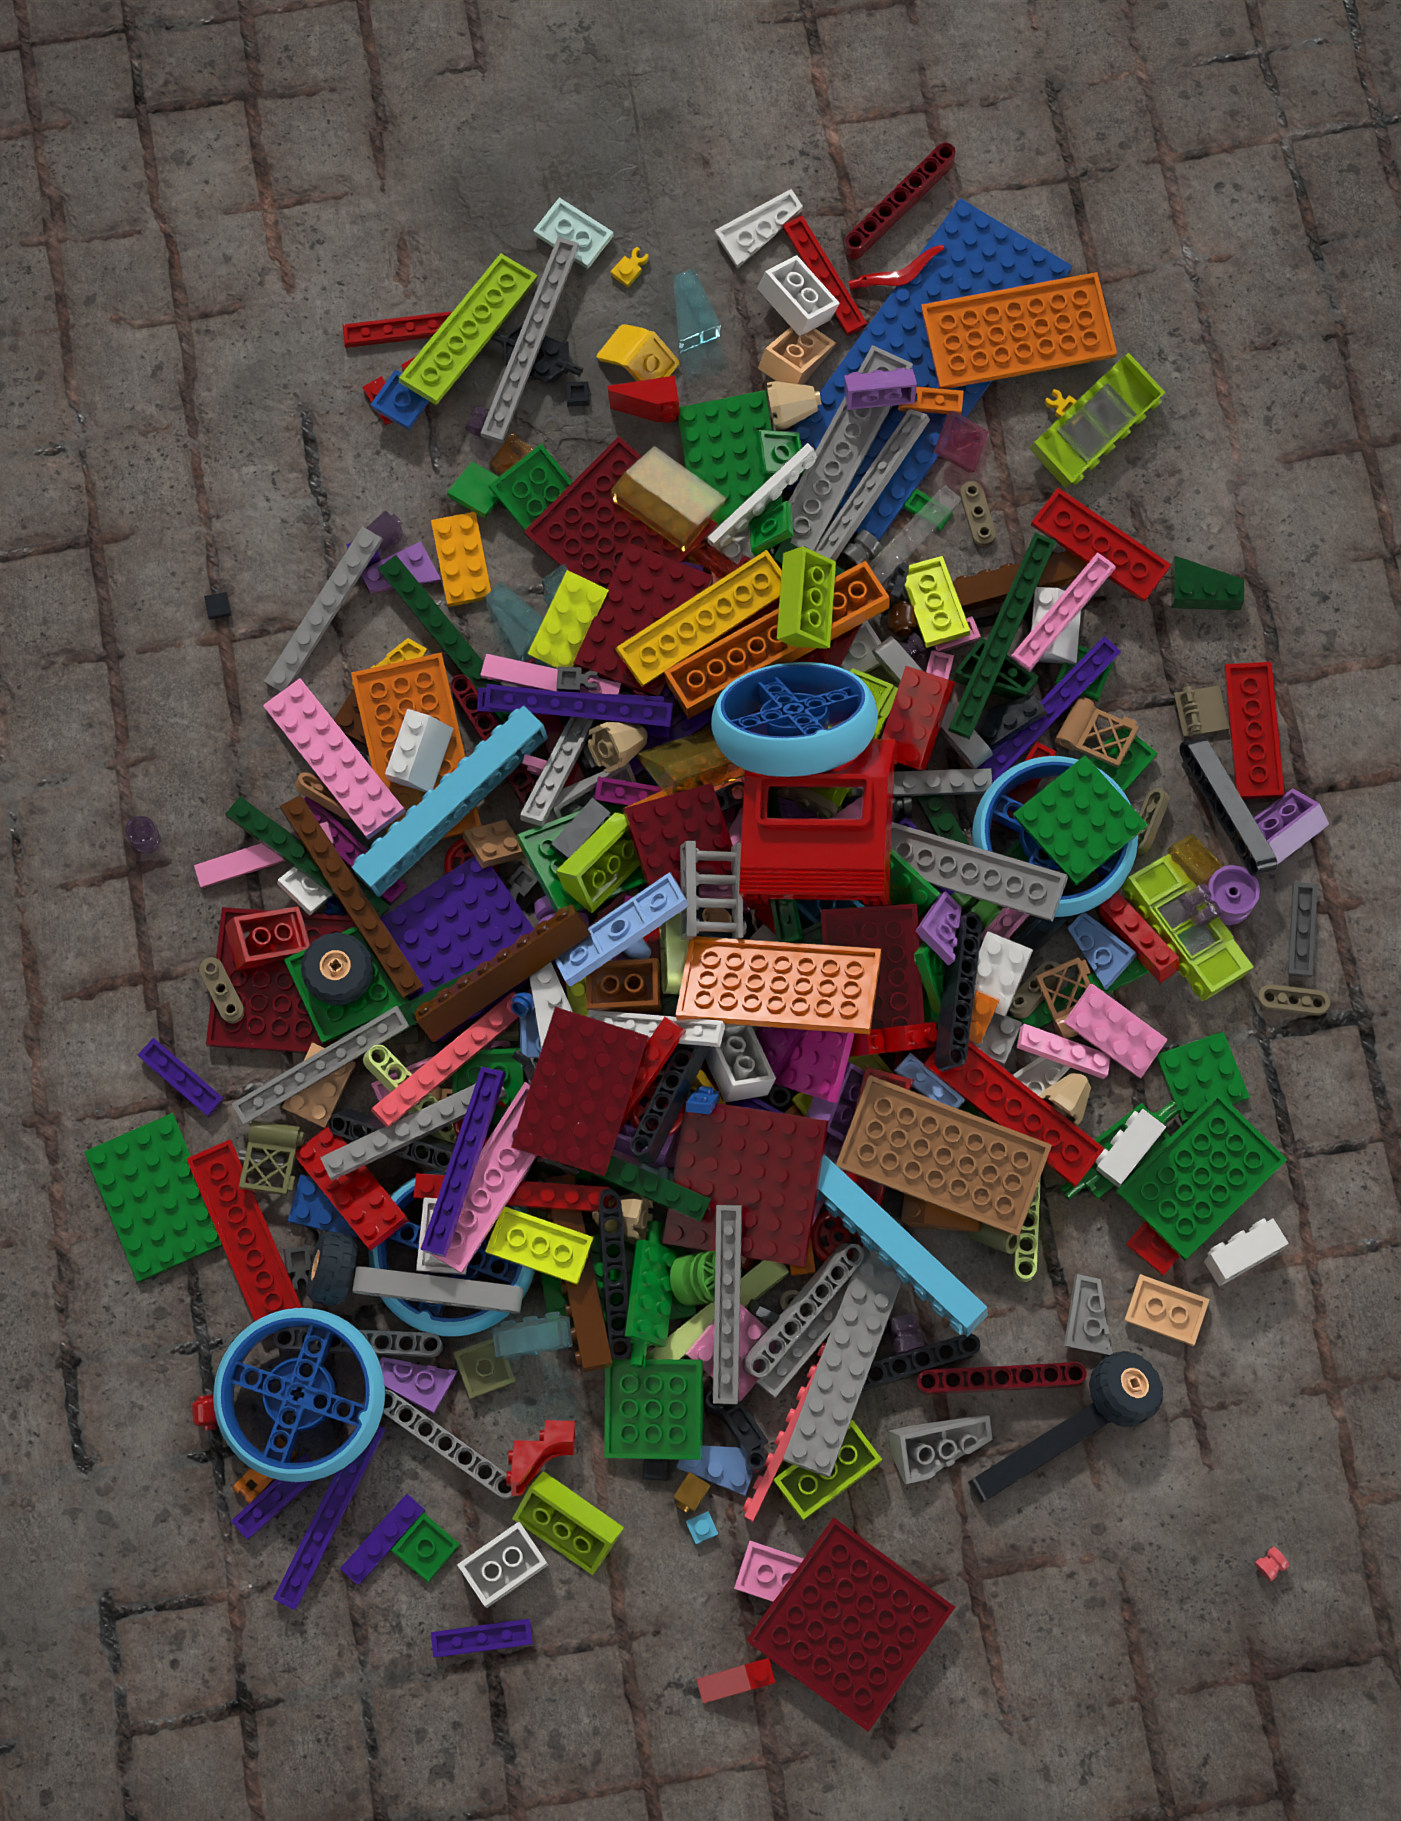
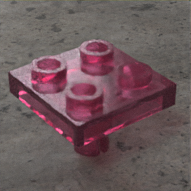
[934,411,989,473]

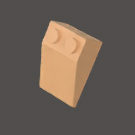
[758,327,836,385]

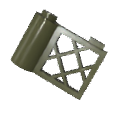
[239,1120,305,1196]
[967,1187,1039,1254]

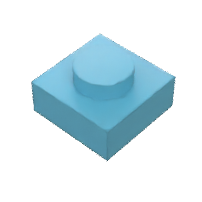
[686,1511,718,1545]

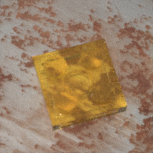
[1167,833,1224,885]

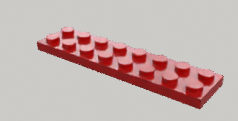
[923,1041,1105,1187]
[187,1139,303,1321]

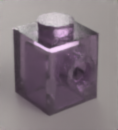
[366,510,403,552]

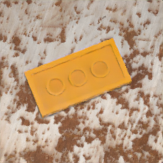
[431,512,493,607]

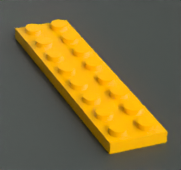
[616,550,782,687]

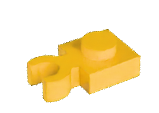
[610,247,649,288]
[1045,389,1086,428]

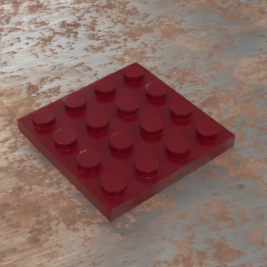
[623,783,733,889]

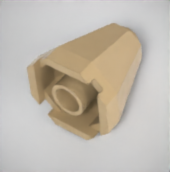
[767,381,822,431]
[588,722,647,773]
[1040,1073,1091,1126]
[592,1193,653,1245]

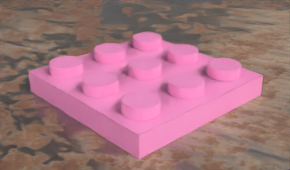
[685,1304,776,1402]

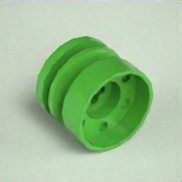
[670,1251,716,1306]

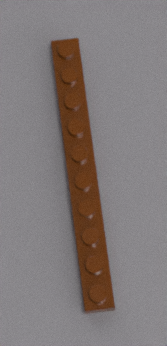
[280,795,424,1000]

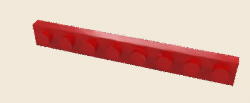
[414,1173,610,1212]

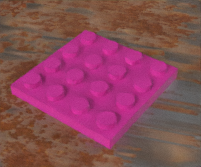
[774,1030,855,1103]

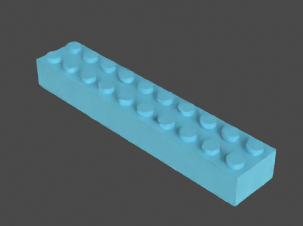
[352,706,548,898]
[816,1154,988,1337]

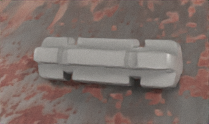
[238,1150,285,1169]

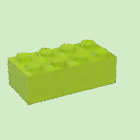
[773,1420,882,1522]

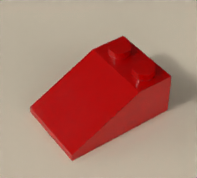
[607,376,680,423]
[225,906,310,970]

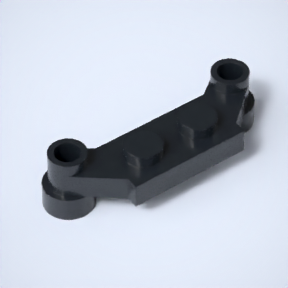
[705,1390,768,1475]

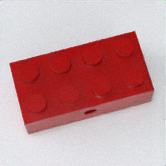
[881,666,955,771]

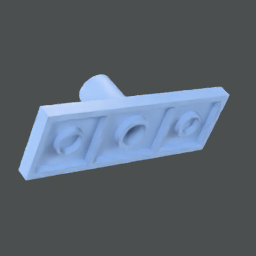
[554,872,689,987]

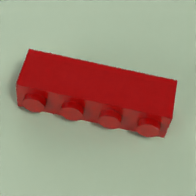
[1100,892,1179,984]

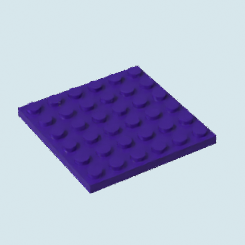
[380,856,555,1043]

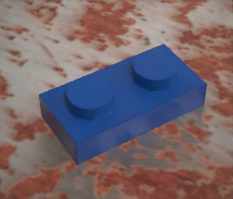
[686,1086,720,1115]

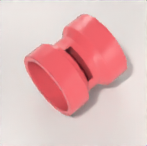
[1254,1547,1290,1582]

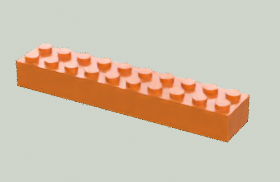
[664,560,889,719]

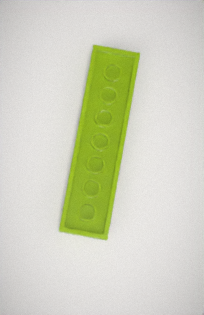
[399,253,538,405]

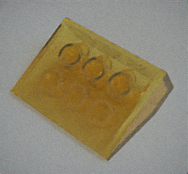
[611,446,727,552]
[636,728,746,796]

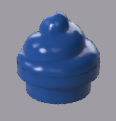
[510,993,535,1017]

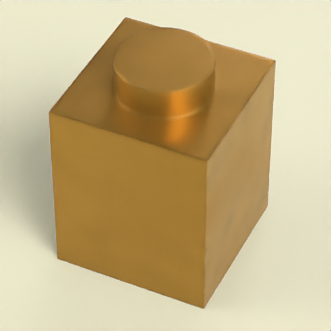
[673,1472,710,1513]

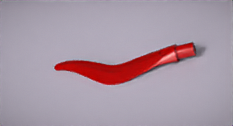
[848,245,945,290]

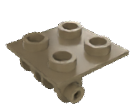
[1174,685,1229,737]

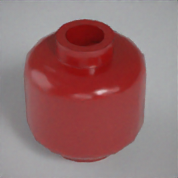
[191,1394,218,1431]

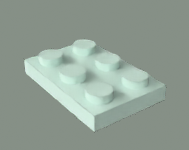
[533,197,614,269]

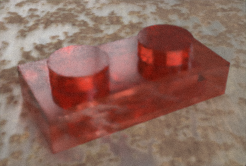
[690,541,738,579]

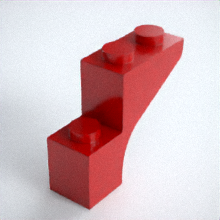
[849,1022,938,1057]
[506,1420,575,1496]

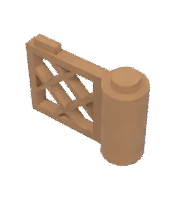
[1055,698,1139,768]
[1035,957,1091,1039]

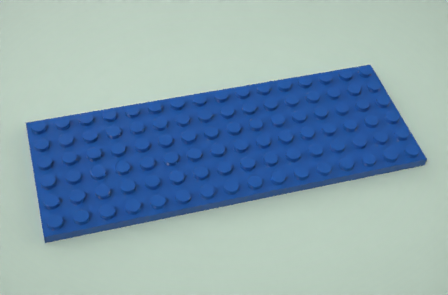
[783,198,1072,541]

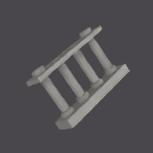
[680,841,746,940]

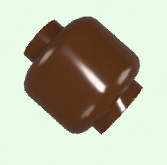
[887,601,918,637]

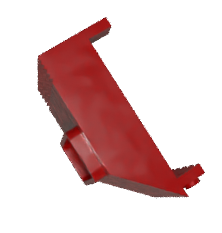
[739,739,898,909]

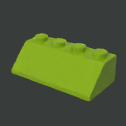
[777,546,836,649]
[556,813,640,913]
[512,1471,624,1575]

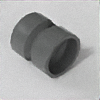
[840,530,883,568]

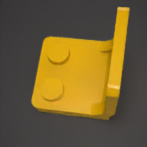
[596,324,679,381]

